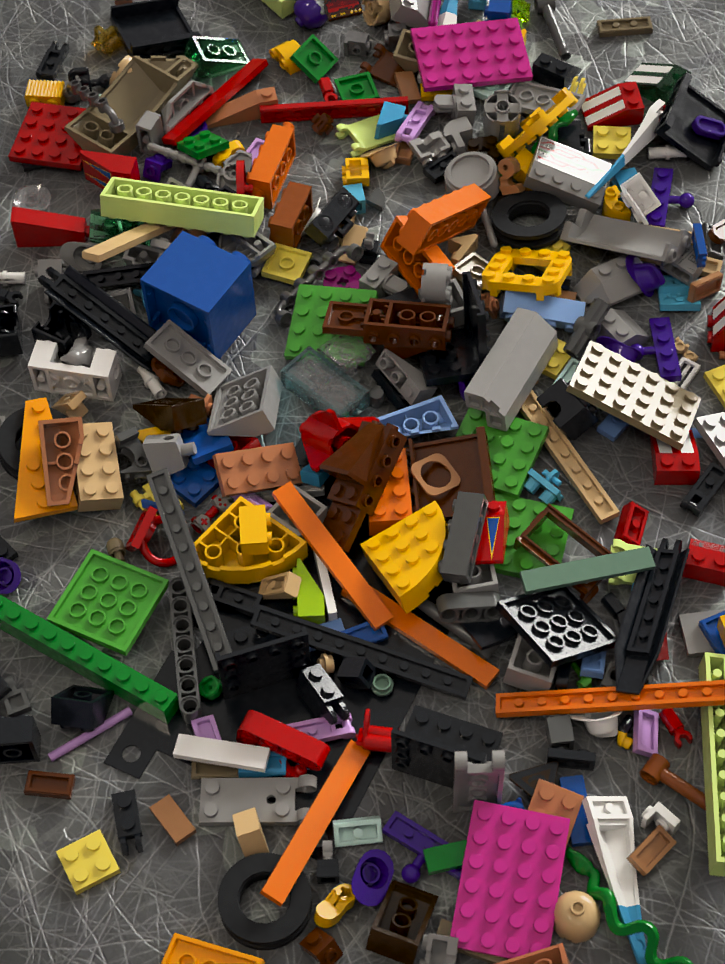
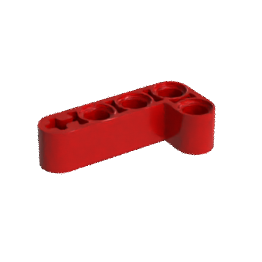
[236,710,331,771]

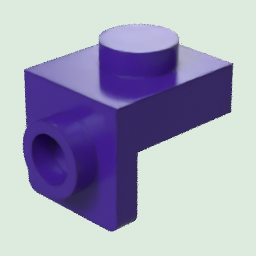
[143,153,173,182]

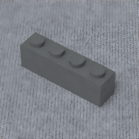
[438,491,489,585]

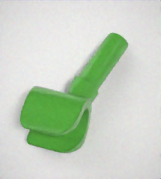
[571,662,592,688]

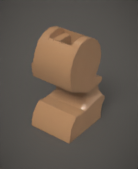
[498,156,527,195]

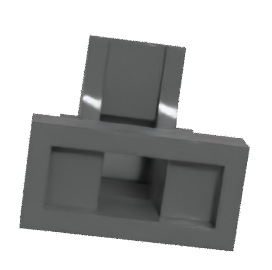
[115,426,152,485]

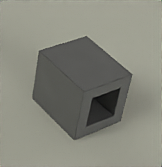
[545,714,575,750]

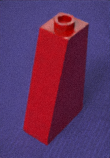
[10,207,91,248]

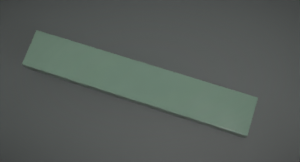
[519,546,655,595]

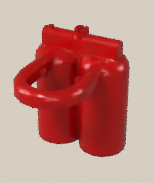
[355,709,392,753]

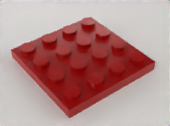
[8,102,87,171]

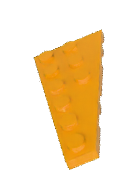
[14,397,78,523]

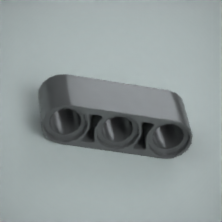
[436,591,503,624]

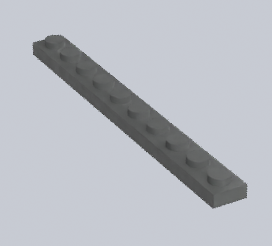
[146,468,232,673]

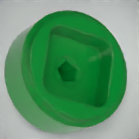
[199,676,222,700]

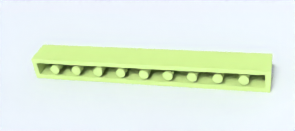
[698,652,725,877]

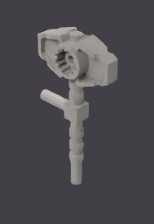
[147,142,252,191]

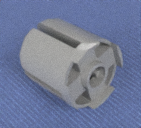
[483,89,522,141]

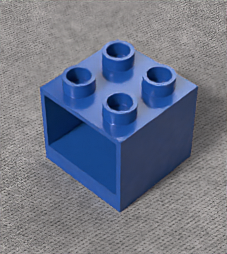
[140,231,256,360]

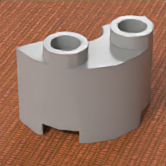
[408,131,451,167]
[419,933,459,964]

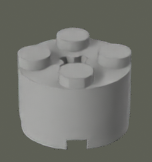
[421,262,453,305]

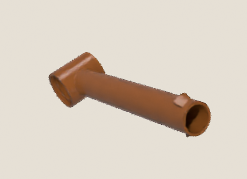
[639,753,706,811]

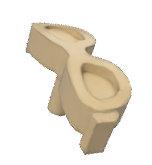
[675,337,699,362]

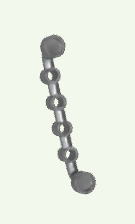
[64,80,125,133]
[275,243,364,327]

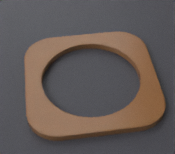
[411,453,460,496]

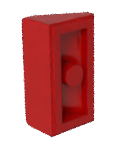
[614,501,649,546]

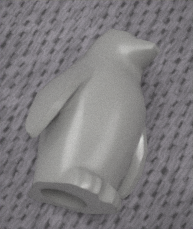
[60,337,96,368]

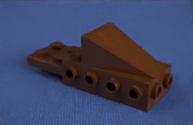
[322,298,455,359]
[319,420,407,553]

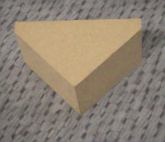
[232,807,270,857]

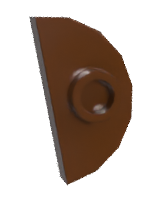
[151,356,186,387]

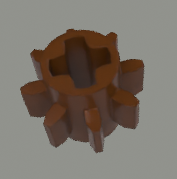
[311,112,334,136]

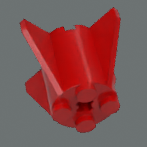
[299,409,380,472]

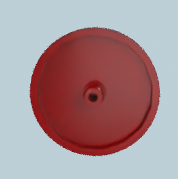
[236,160,253,195]

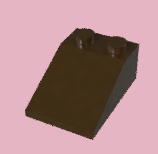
[132,397,207,434]
[365,879,439,964]

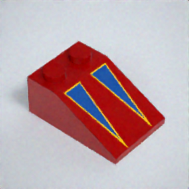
[80,150,141,190]
[475,501,510,565]

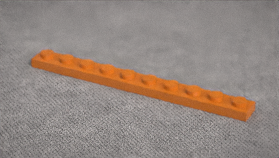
[495,680,725,718]

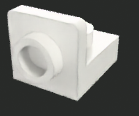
[641,802,681,836]

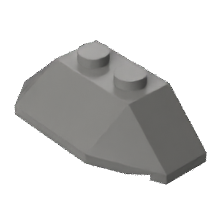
[161,80,214,135]
[218,231,277,267]
[572,254,642,306]

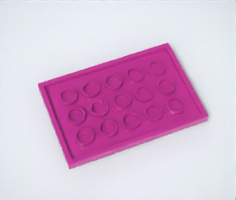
[410,18,533,92]
[450,799,570,959]

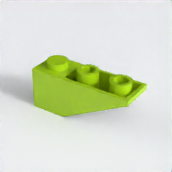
[293,558,326,624]

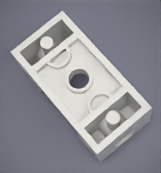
[28,340,122,402]

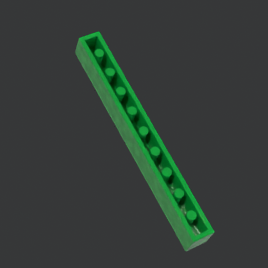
[0,595,179,724]

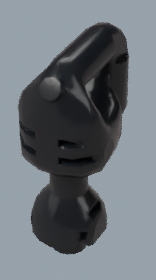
[68,67,111,92]

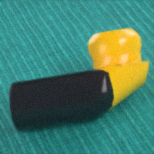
[617,715,634,750]

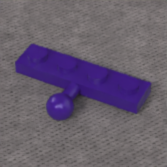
[646,168,695,227]
[631,317,682,382]
[382,810,462,884]

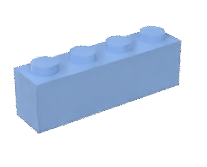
[499,290,586,333]
[378,395,459,440]

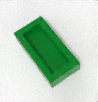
[423,839,467,875]

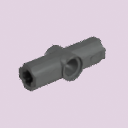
[563,298,611,359]

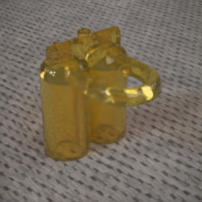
[91,25,123,54]

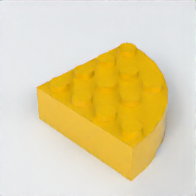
[194,496,308,584]
[360,501,449,614]

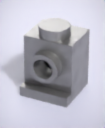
[344,30,372,57]

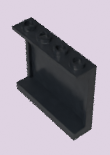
[110,0,201,59]
[654,72,725,171]

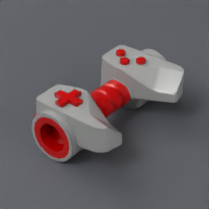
[191,494,232,534]

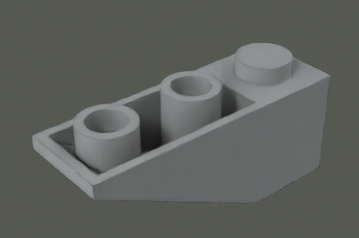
[375,348,437,405]

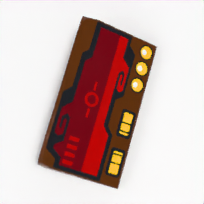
[324,0,363,21]

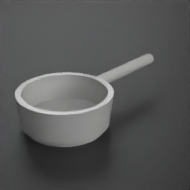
[444,151,501,248]

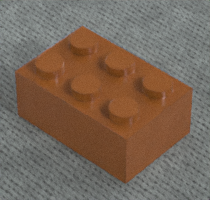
[268,181,313,248]

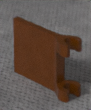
[359,43,416,89]

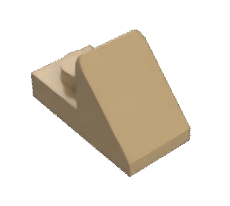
[448,234,479,265]
[52,390,88,418]

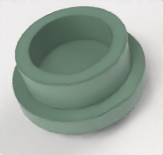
[371,674,394,696]

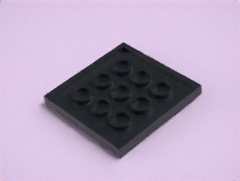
[495,586,617,668]

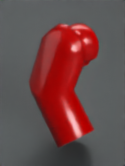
[279,760,307,777]

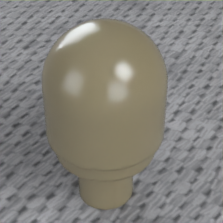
[106,538,126,562]

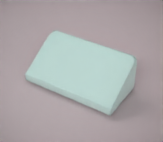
[332,816,383,847]

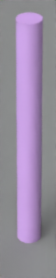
[47,706,133,762]

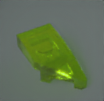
[512,0,531,23]

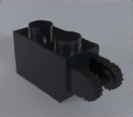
[295,663,350,725]

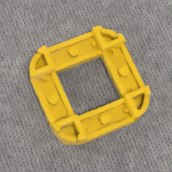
[496,87,578,159]
[482,246,572,301]

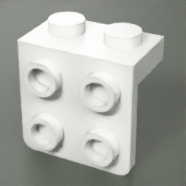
[620,172,662,225]

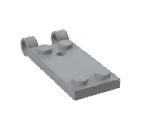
[452,750,505,813]
[199,774,317,826]

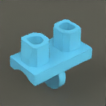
[524,468,564,504]

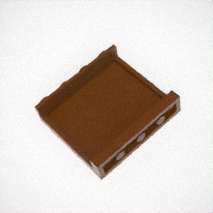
[406,426,496,521]

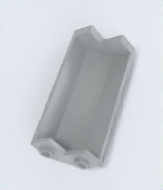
[464,307,558,432]

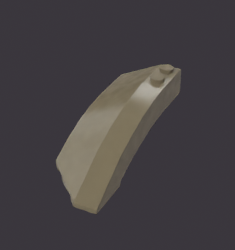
[64,56,198,156]

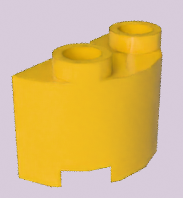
[269,39,301,75]
[342,157,370,187]
[602,185,631,221]

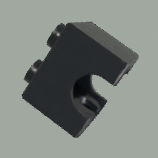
[31,301,92,358]
[0,304,23,357]
[537,378,598,440]

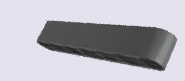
[168,577,202,724]

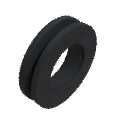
[492,191,567,250]
[0,408,68,480]
[218,853,312,950]

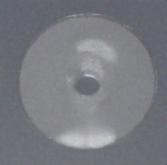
[13,184,52,211]

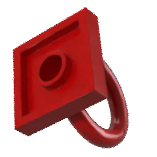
[125,506,177,567]

